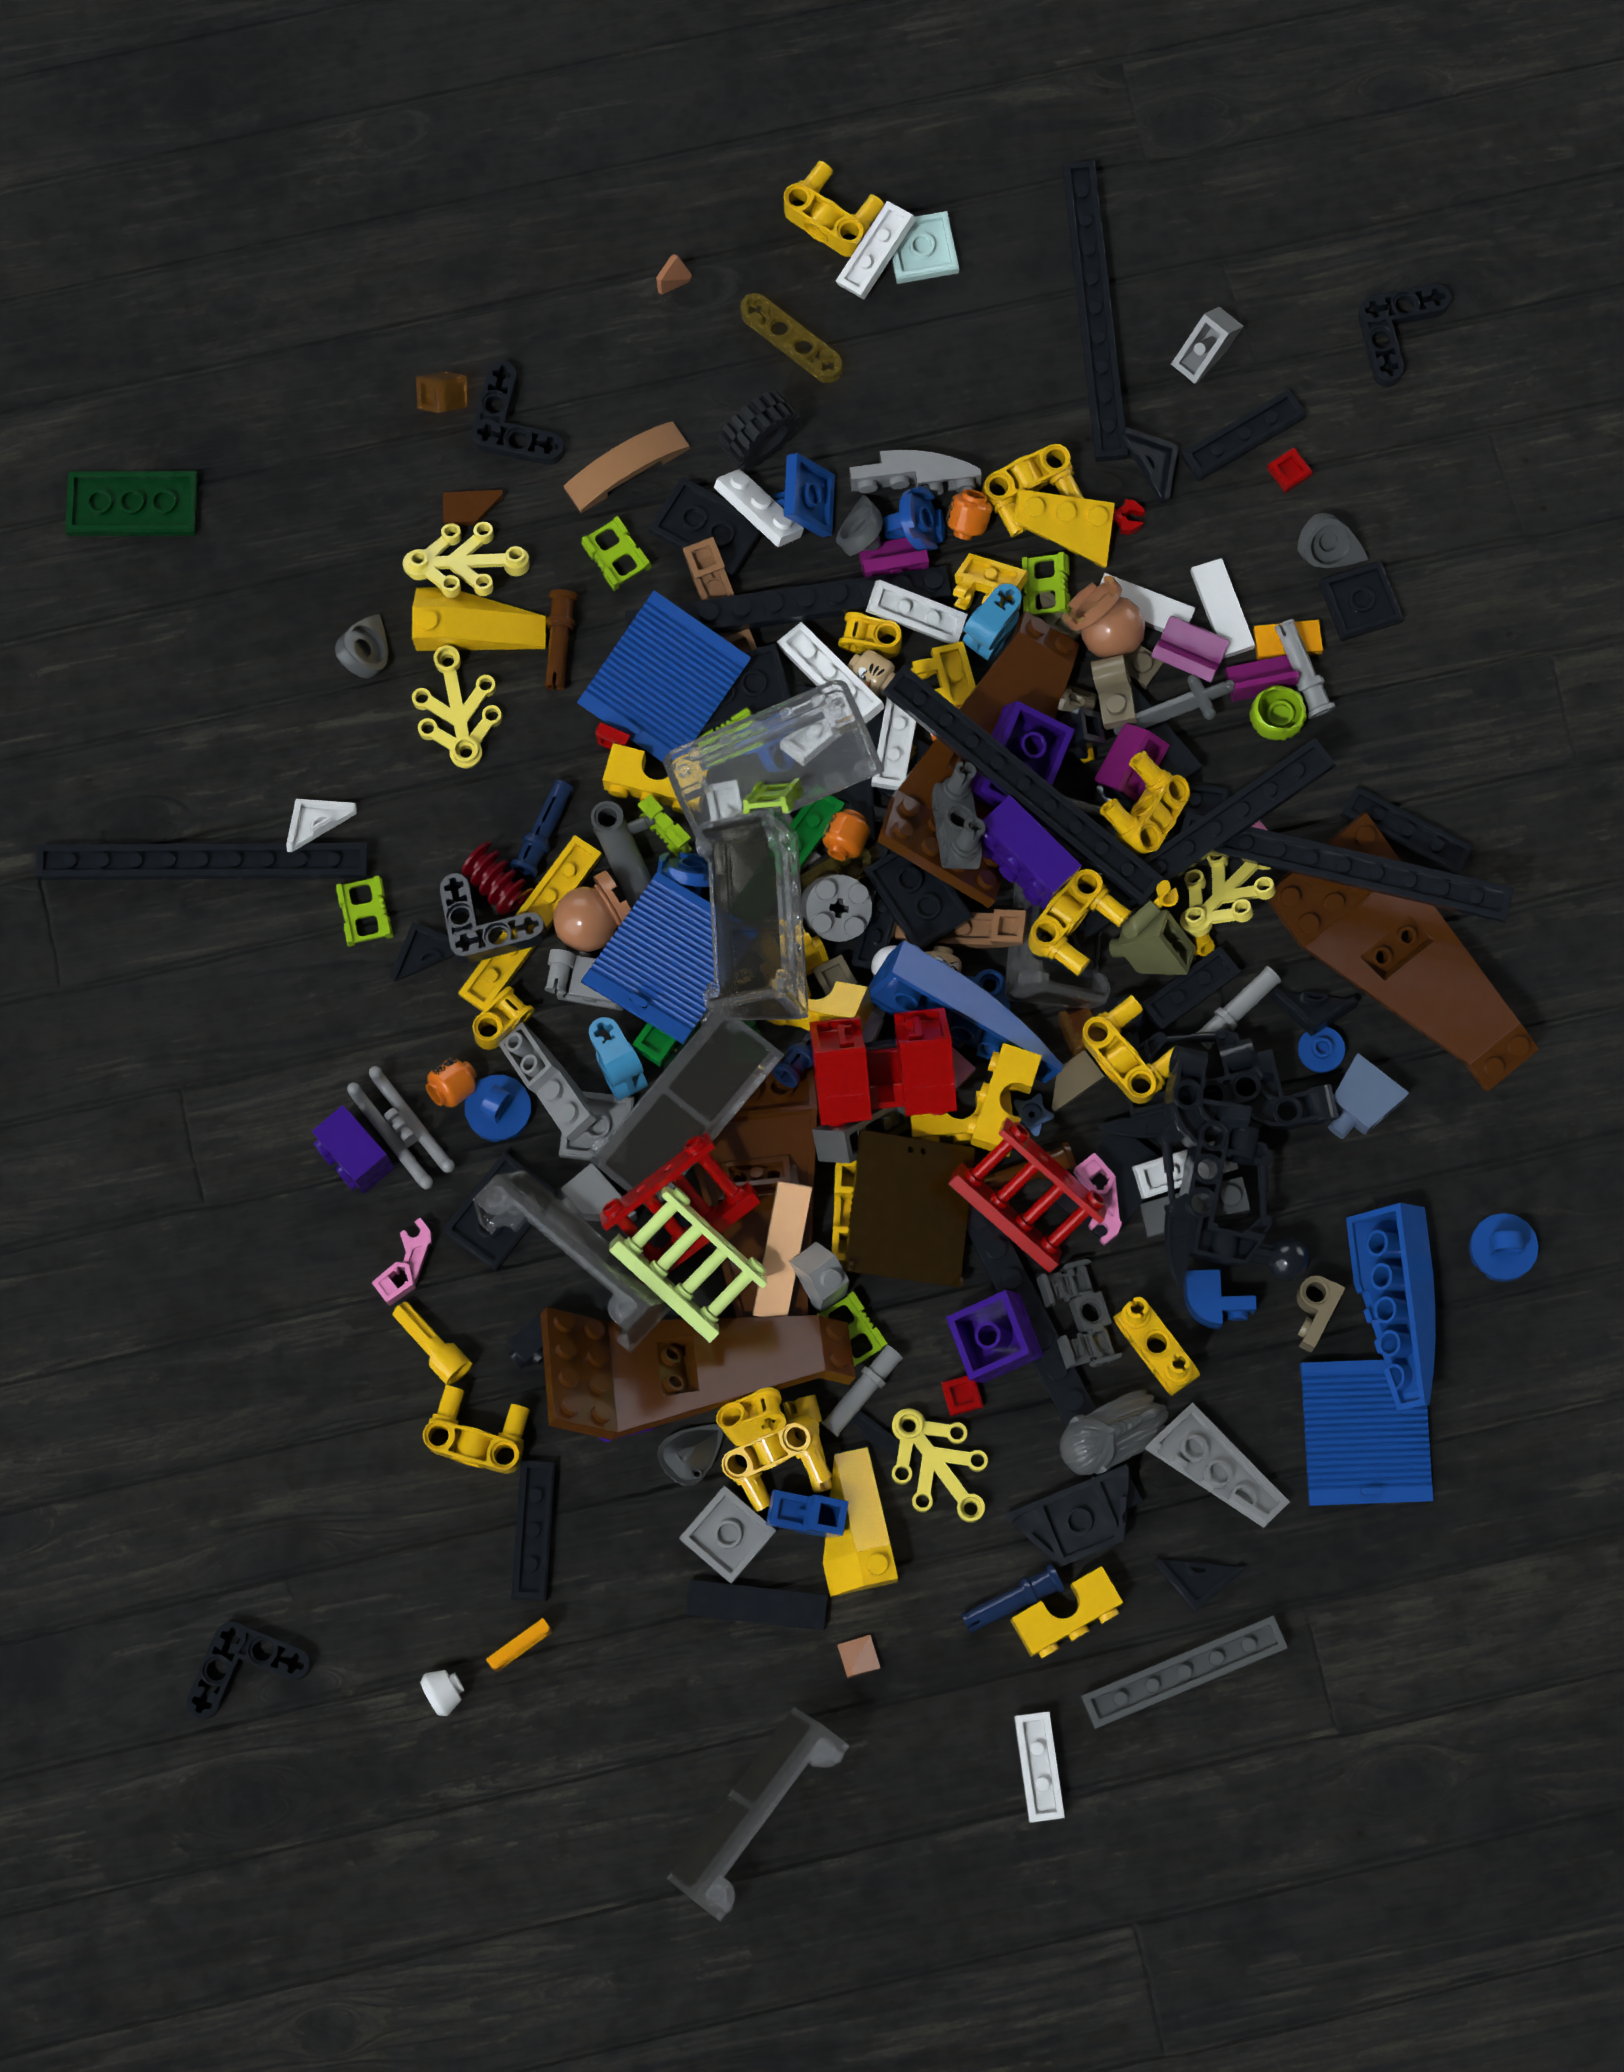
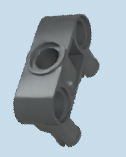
[932,762,985,869]

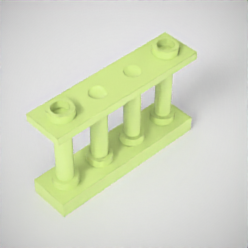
[609,1185,767,1343]

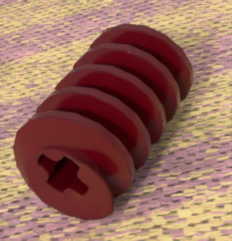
[461,841,533,915]

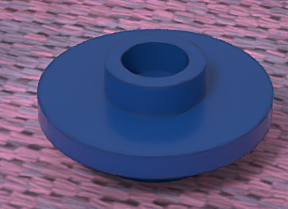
[1298,1027,1345,1073]

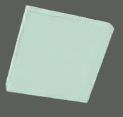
[891,211,959,284]

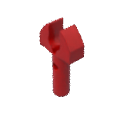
[1112,499,1145,535]

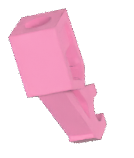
[1073,1153,1122,1246]
[372,1218,432,1306]

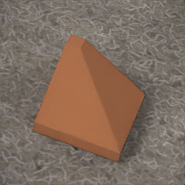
[656,254,692,295]
[837,1635,880,1679]

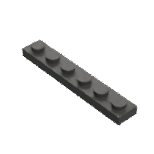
[1081,1615,1288,1729]

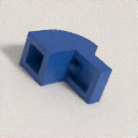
[1183,1270,1257,1329]
[766,1490,849,1537]

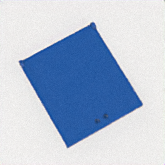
[577,590,751,769]
[581,871,759,1045]
[1299,1360,1433,1506]

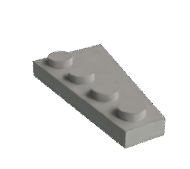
[1144,1402,1290,1528]

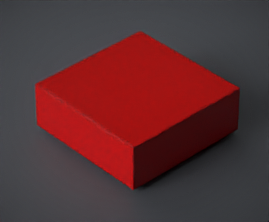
[1267,448,1313,493]
[595,722,632,749]
[941,1375,983,1417]

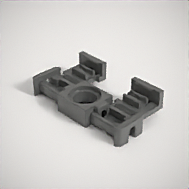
[1036,1259,1122,1369]

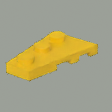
[1013,489,1115,568]

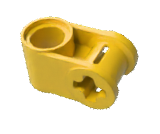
[838,612,902,659]
[472,986,535,1050]
[716,1387,787,1447]

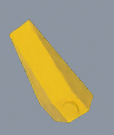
[412,587,546,651]
[823,1447,898,1597]

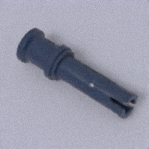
[510,780,574,878]
[772,1031,813,1088]
[961,1563,1065,1634]

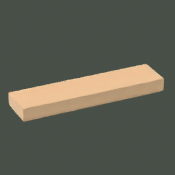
[752,1180,812,1317]

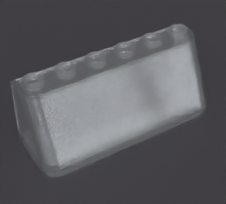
[663,680,884,850]

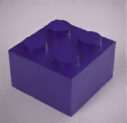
[312,1105,394,1194]
[946,1290,1044,1383]

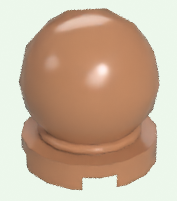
[1062,576,1145,659]
[553,870,631,952]

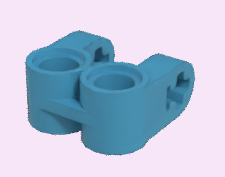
[962,584,1021,662]
[589,1017,648,1102]

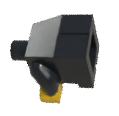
[1058,708,1106,763]

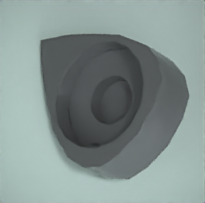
[836,495,883,556]
[1297,513,1369,568]
[335,614,388,679]
[657,1424,724,1486]

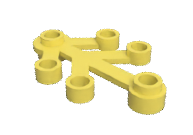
[403,522,530,598]
[412,645,503,769]
[1180,854,1276,937]
[892,1408,988,1523]

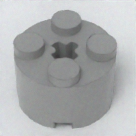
[799,874,872,942]

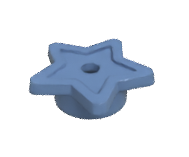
[1013,1094,1054,1136]

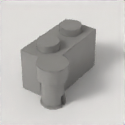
[545,949,624,1011]

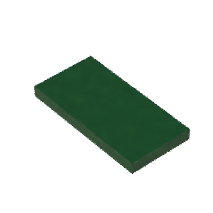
[65,471,199,536]

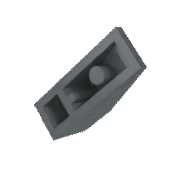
[812,1106,911,1163]
[1140,1177,1250,1238]

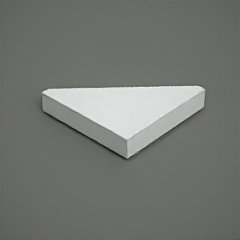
[286,799,357,852]

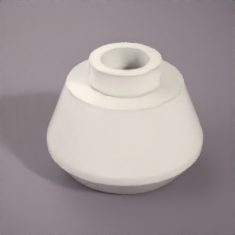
[420,1670,465,1716]

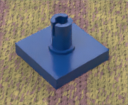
[773,453,835,537]

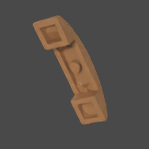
[564,421,690,513]
[683,537,757,652]
[895,909,1028,948]

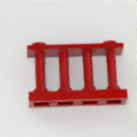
[948,1118,1108,1273]
[599,1132,761,1273]

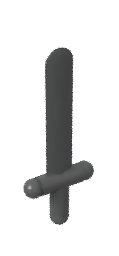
[1113,674,1235,735]

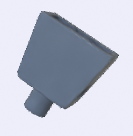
[1328,1053,1409,1139]

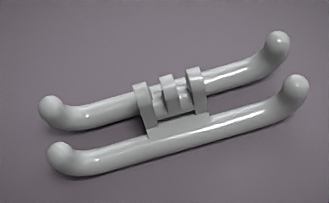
[347,1066,455,1190]

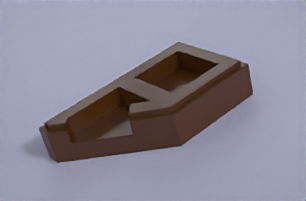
[443,490,503,526]

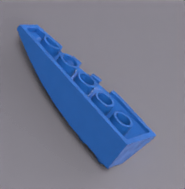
[868,940,1064,1083]
[1346,1203,1436,1412]

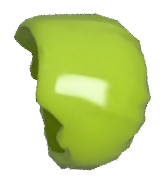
[1249,685,1307,741]

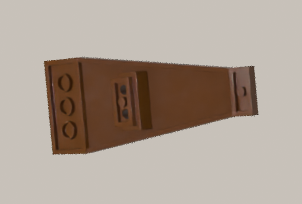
[877,610,1079,908]
[1266,813,1539,1091]
[678,1060,818,1318]
[540,1307,856,1440]

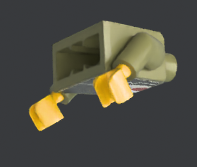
[1109,880,1215,976]

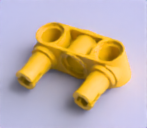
[784,161,884,257]
[981,444,1084,537]
[1100,751,1190,856]
[1028,869,1132,976]
[1082,995,1175,1104]
[1113,1297,1200,1396]
[423,1385,530,1474]
[721,1415,832,1512]

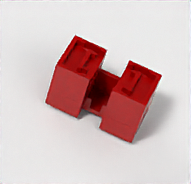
[809,1007,957,1127]

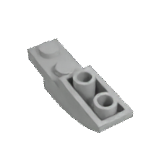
[850,450,981,497]
[498,1022,597,1142]

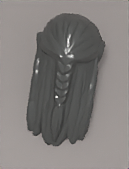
[1059,1390,1169,1476]

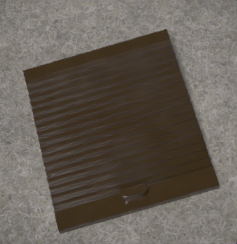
[843,1130,975,1288]

